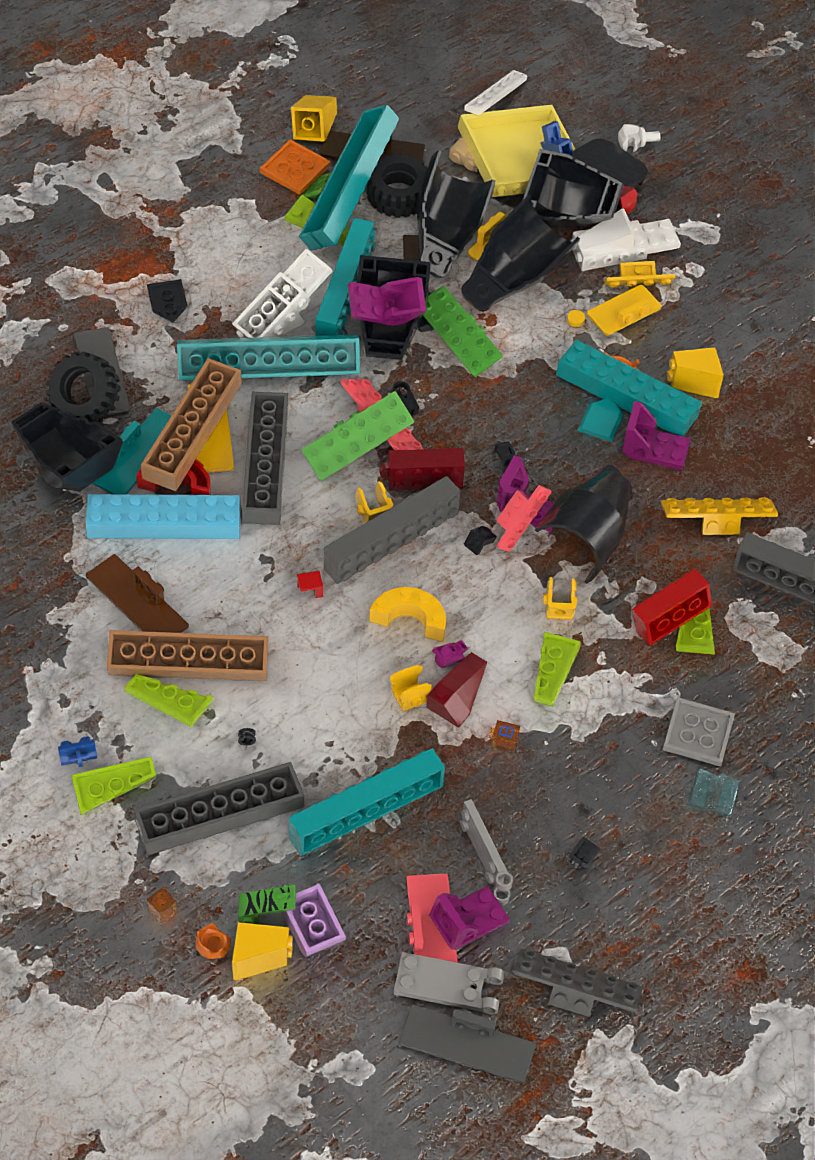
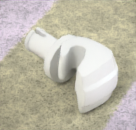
[618,124,660,152]

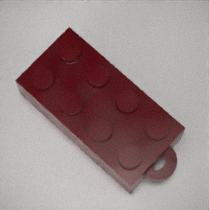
[379,448,465,491]

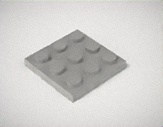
[663,697,735,766]

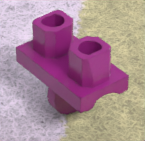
[432,640,468,668]

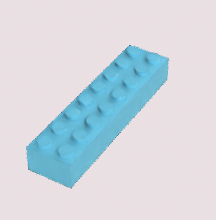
[86,494,240,539]

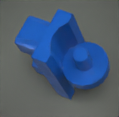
[58,736,97,767]

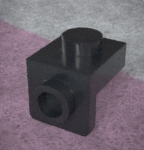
[464,526,497,555]
[567,836,600,869]

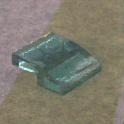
[688,768,739,817]

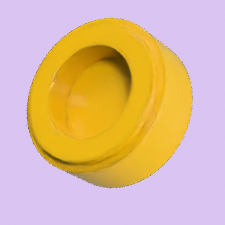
[567,310,585,327]

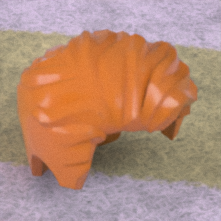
[195,923,231,959]

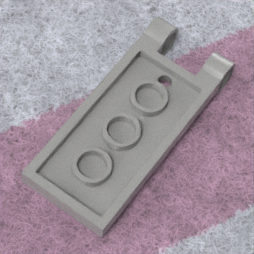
[460,799,513,905]
[393,952,505,1014]

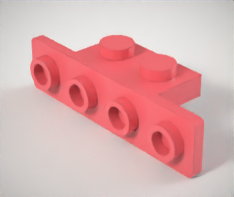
[496,485,552,552]

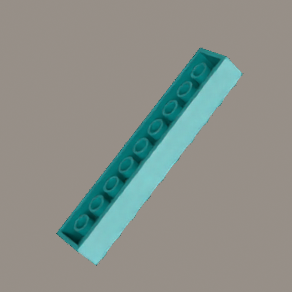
[177,334,360,380]

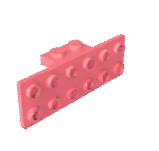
[340,379,423,450]
[406,873,458,963]

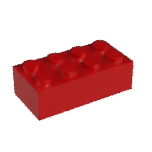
[632,569,712,646]

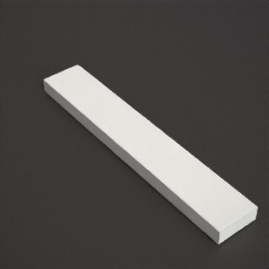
[465,70,527,115]

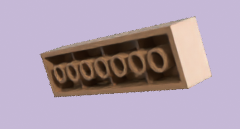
[141,358,241,491]
[107,630,269,681]

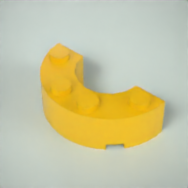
[369,587,446,642]

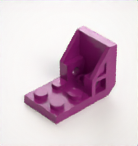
[348,277,426,326]
[622,401,691,470]
[496,455,554,533]
[429,886,510,950]

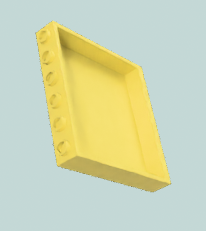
[458,105,575,197]

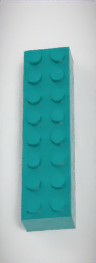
[315,218,376,336]
[556,339,702,436]
[288,748,445,857]

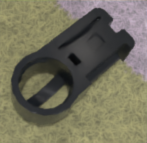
[392,381,419,416]
[494,441,516,474]

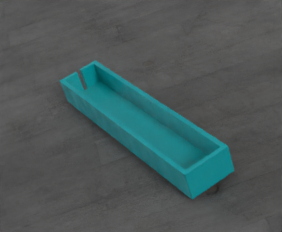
[299,104,399,251]

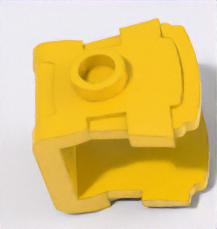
[355,481,393,523]
[543,577,578,620]
[390,665,432,712]

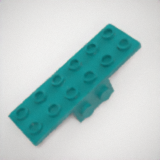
[92,408,171,494]

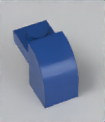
[540,121,573,155]

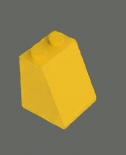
[291,95,337,141]
[667,347,724,398]
[232,922,293,980]

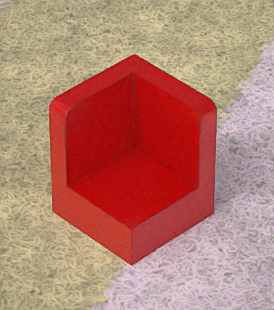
[297,571,323,598]

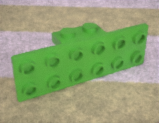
[423,286,503,377]
[302,391,414,481]

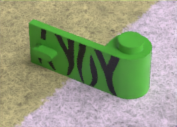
[238,885,296,924]

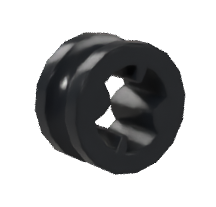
[238,728,256,746]

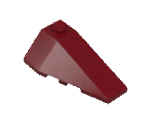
[426,652,487,728]

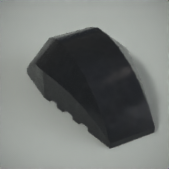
[523,149,624,227]
[357,255,431,360]
[12,403,123,492]

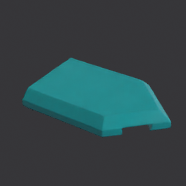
[578,399,624,442]

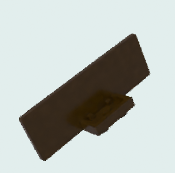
[321,131,425,161]

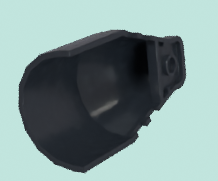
[417,150,495,278]
[461,194,580,312]
[535,465,632,584]

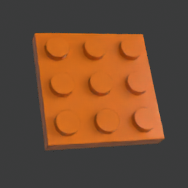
[260,139,330,195]

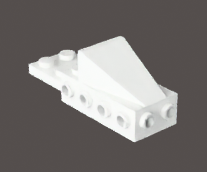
[570,209,681,271]
[232,249,333,338]

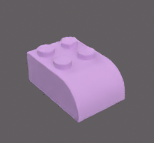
[282,884,346,957]

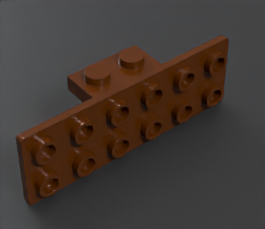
[86,554,189,633]

